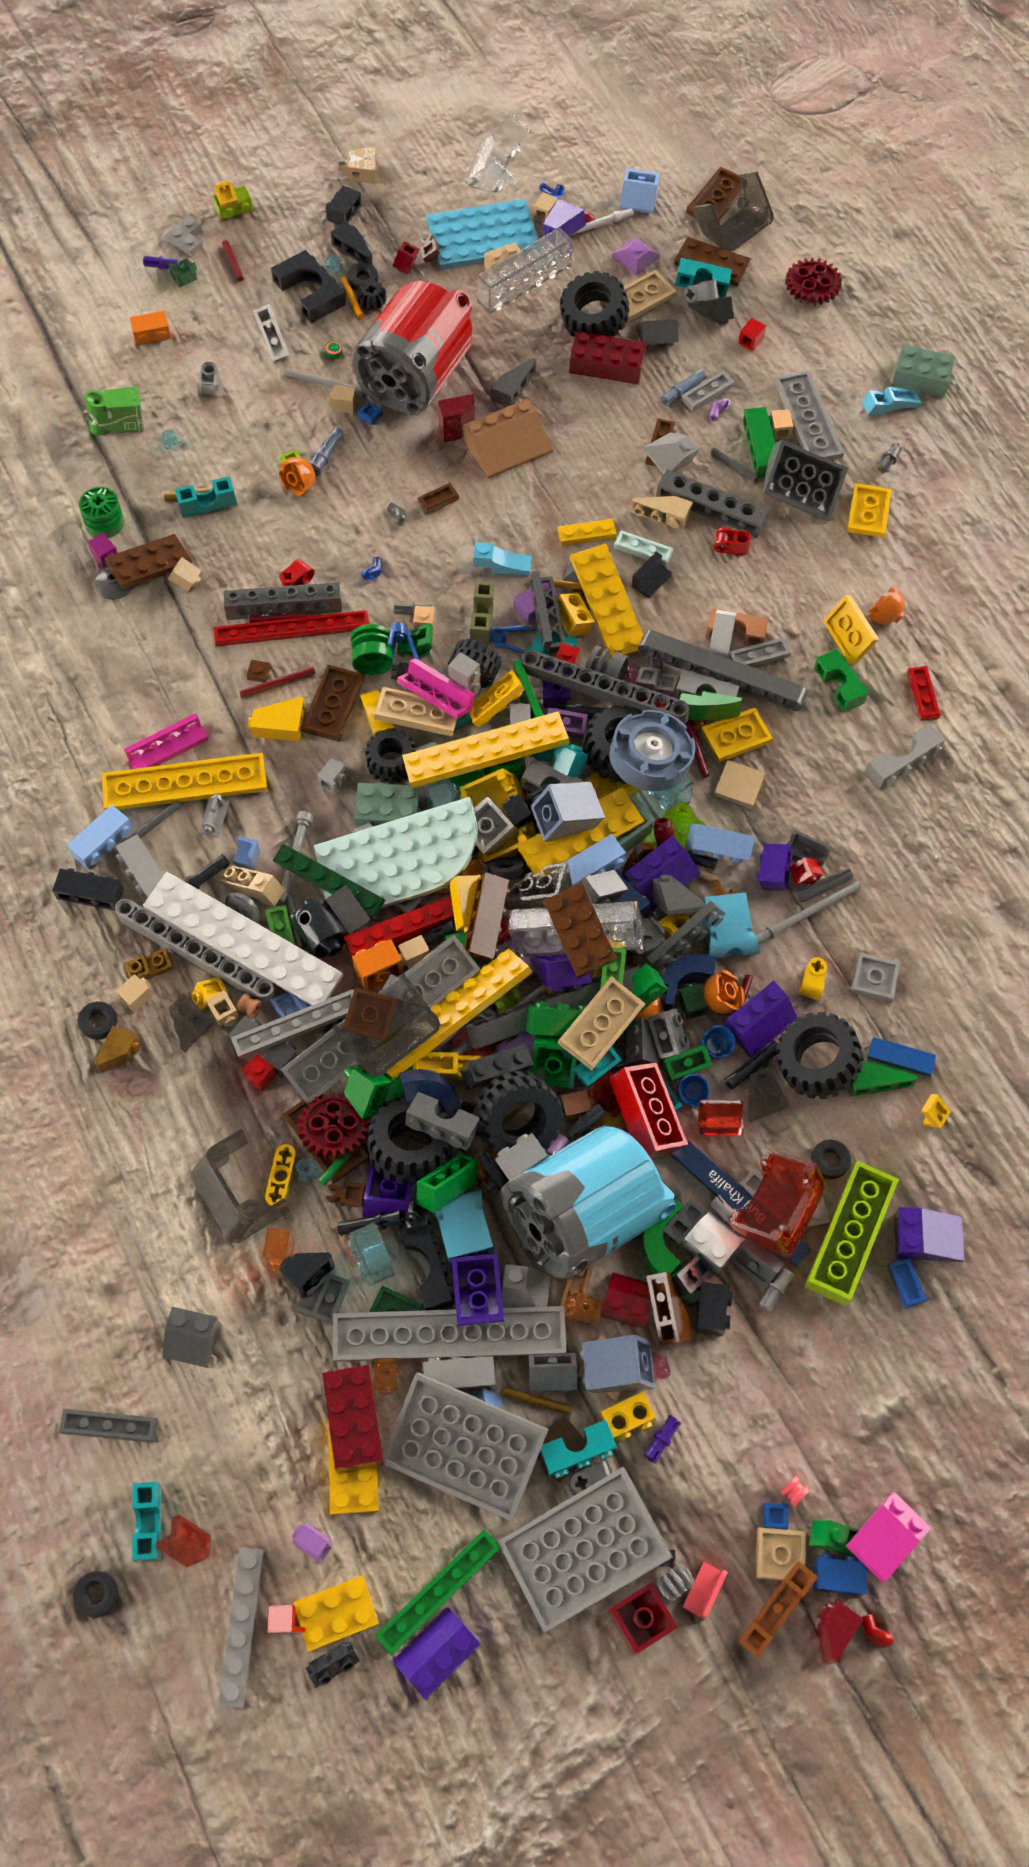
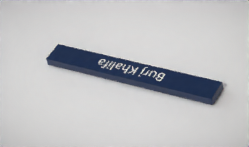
[669,1139,812,1268]

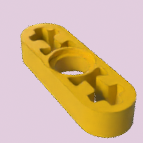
[265,1144,297,1209]

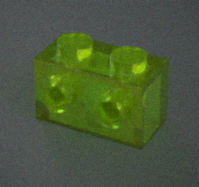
[663,801,706,850]

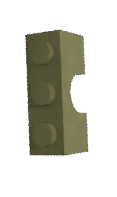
[470,581,494,644]

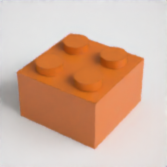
[352,939,403,992]

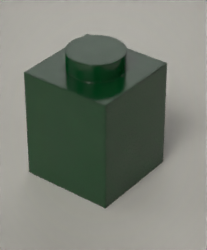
[678,984,708,1020]

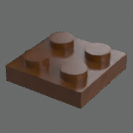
[343,987,397,1042]

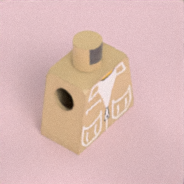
[338,147,377,184]

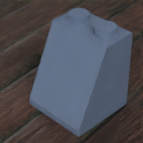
[531,782,605,842]
[581,1335,655,1393]

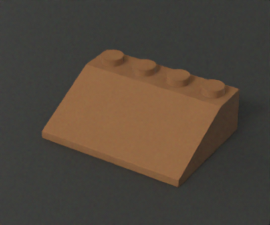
[463,399,553,478]

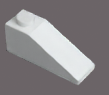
[253,304,290,362]
[709,610,736,658]

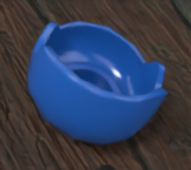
[701,1025,736,1060]
[677,1073,710,1107]

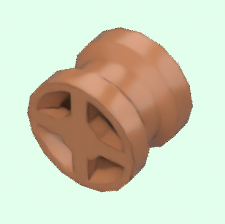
[236,993,262,1019]

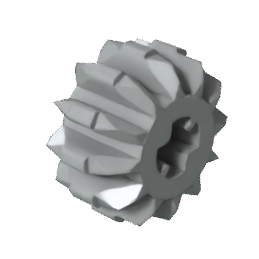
[653,1564,695,1605]

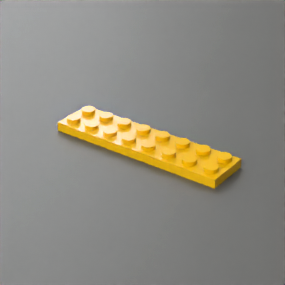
[402,711,570,788]
[102,752,268,810]
[372,949,532,1080]

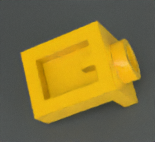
[214,181,238,208]
[192,977,229,1011]
[921,1094,951,1128]

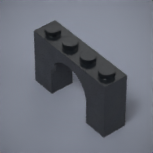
[271,250,346,324]

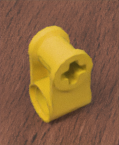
[799,957,827,1001]

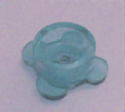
[323,254,343,272]
[159,430,181,449]
[294,1156,319,1182]

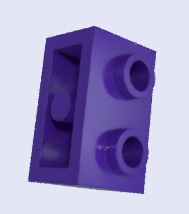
[543,668,571,708]
[757,844,793,890]

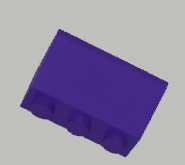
[624,836,701,911]
[723,980,797,1058]
[393,1607,481,1701]

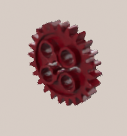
[785,257,842,306]
[297,1092,370,1161]

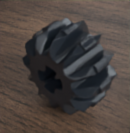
[357,281,387,311]

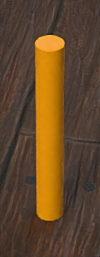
[340,276,364,319]

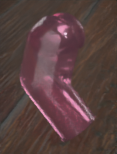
[623,661,638,683]

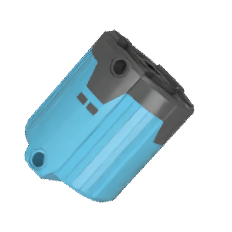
[501,1125,676,1279]

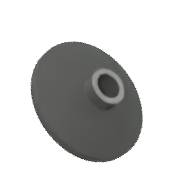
[95,568,133,600]

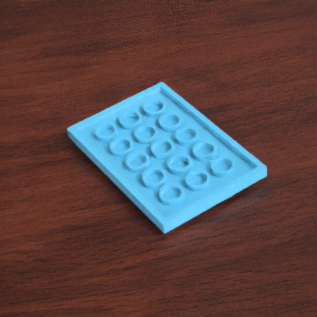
[426,199,541,270]

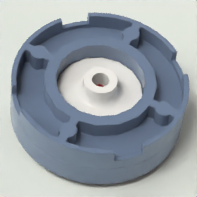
[609,710,695,792]

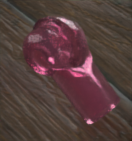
[652,1350,671,1379]

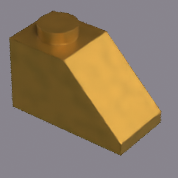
[94,1026,141,1073]

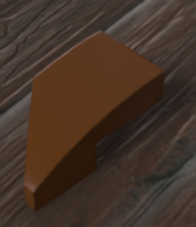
[622,843,654,880]

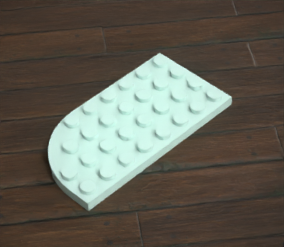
[314,797,478,908]

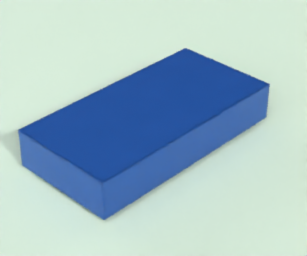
[887,1258,927,1309]

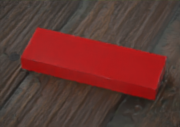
[907,666,941,721]

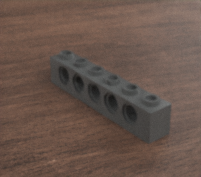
[656,469,769,538]
[224,582,342,620]

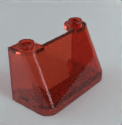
[729,1148,826,1258]

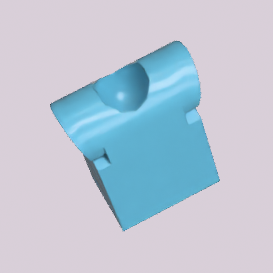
[703,892,760,959]
[430,1189,493,1268]

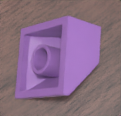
[611,236,660,275]

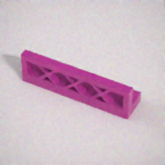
[397,658,475,719]
[124,713,208,769]

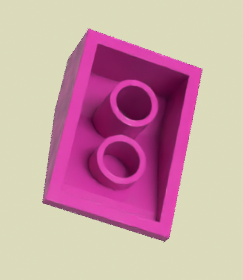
[846,1492,931,1583]

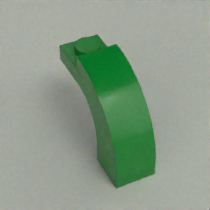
[642,1200,683,1275]

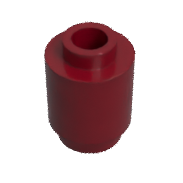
[653,817,677,847]

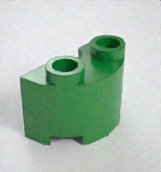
[397,623,433,659]

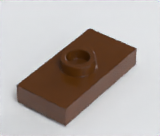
[418,483,459,514]

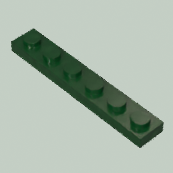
[272,844,386,918]

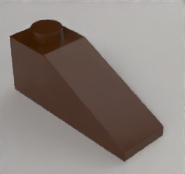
[647,1272,693,1346]

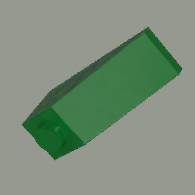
[848,1062,917,1097]

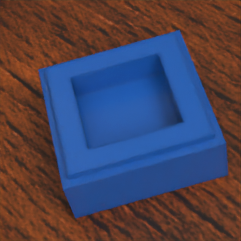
[358,401,384,425]
[763,1503,788,1530]

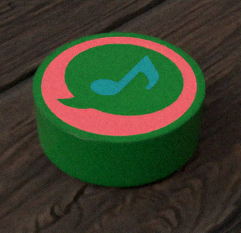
[325,341,343,359]

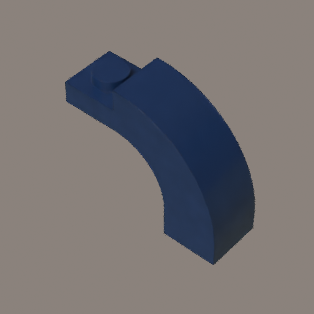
[661,954,717,1012]
[399,1069,462,1119]

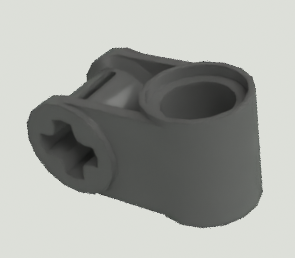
[569,1459,613,1496]

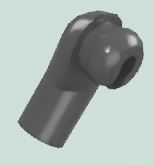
[387,502,407,526]

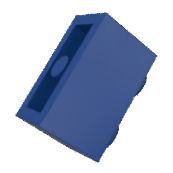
[813,1554,867,1596]

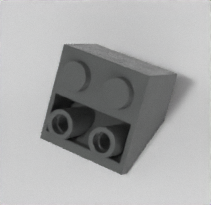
[610,1018,660,1071]

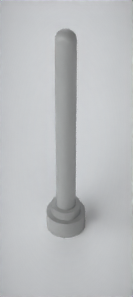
[284,369,365,399]
[279,811,314,903]

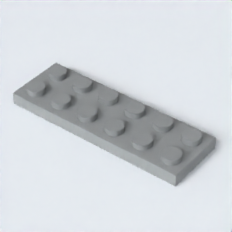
[774,371,844,460]

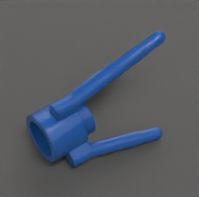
[387,622,419,667]
[490,625,536,654]

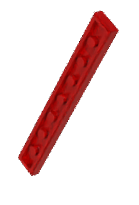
[214,610,369,647]

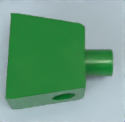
[344,1065,392,1119]

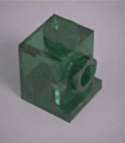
[168,258,198,288]

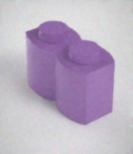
[292,1523,334,1564]

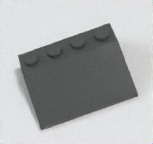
[763,440,848,521]

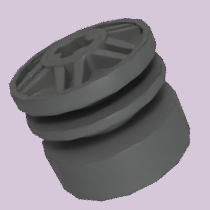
[583,645,629,689]

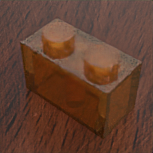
[263,1227,295,1271]

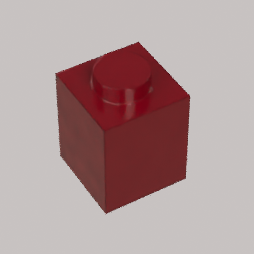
[392,241,420,275]

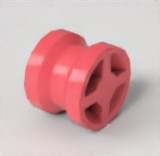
[780,1476,811,1507]

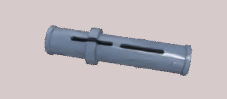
[661,369,706,406]

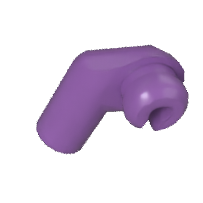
[709,398,731,421]

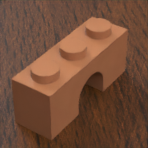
[705,608,769,646]

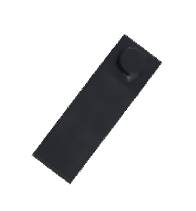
[331,221,373,265]

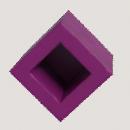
[87,533,117,568]

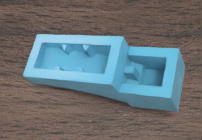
[862,387,921,416]
[473,542,532,576]

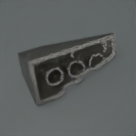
[504,862,572,913]

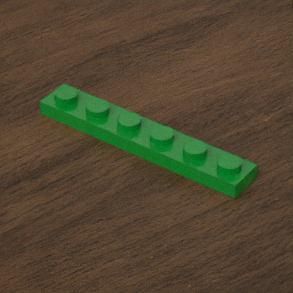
[375,1529,501,1656]

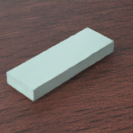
[614,530,673,566]

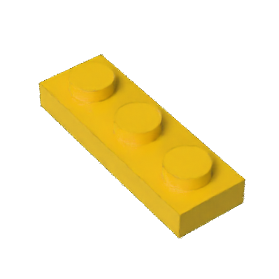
[558,519,617,546]

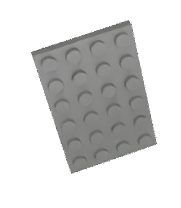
[383,1372,549,1521]
[498,1467,673,1633]

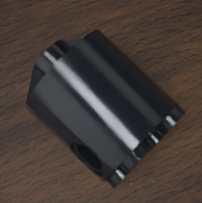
[290,897,349,958]

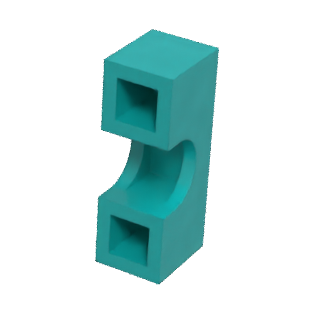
[675,258,732,297]
[175,476,237,518]
[529,744,588,778]
[540,1420,617,1479]
[132,1482,162,1563]

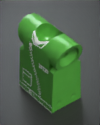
[84,386,144,435]

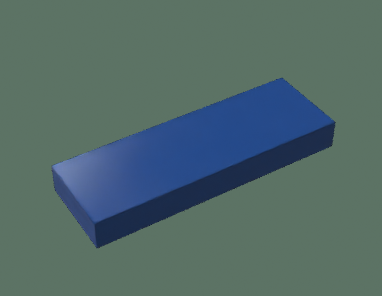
[867,1037,936,1077]

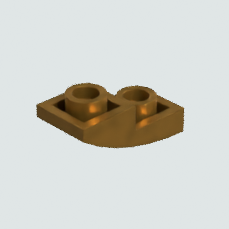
[124,948,175,979]

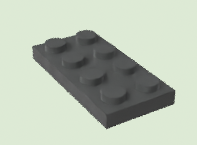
[647,901,726,969]

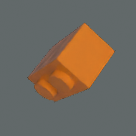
[129,310,171,346]

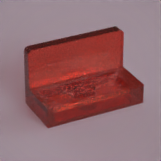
[697,1100,744,1135]
[156,1514,211,1567]

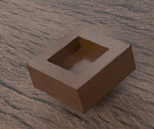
[246,660,271,683]

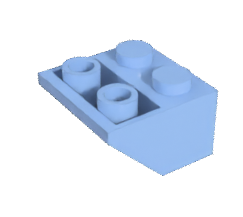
[620,168,660,214]

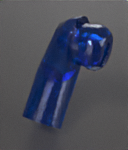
[539,182,565,197]
[361,557,382,580]

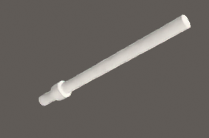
[538,208,634,246]

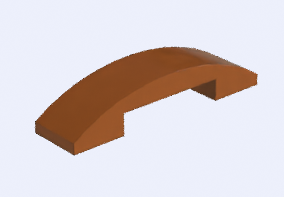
[738,1561,818,1658]

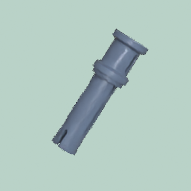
[309,427,344,476]

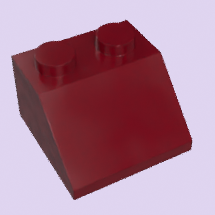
[438,394,475,442]
[601,1272,652,1329]
[607,1582,678,1657]
[817,1600,864,1665]

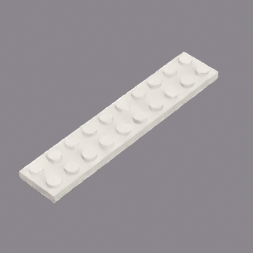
[143,872,344,1006]

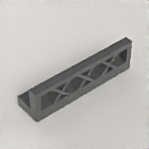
[529,571,566,651]

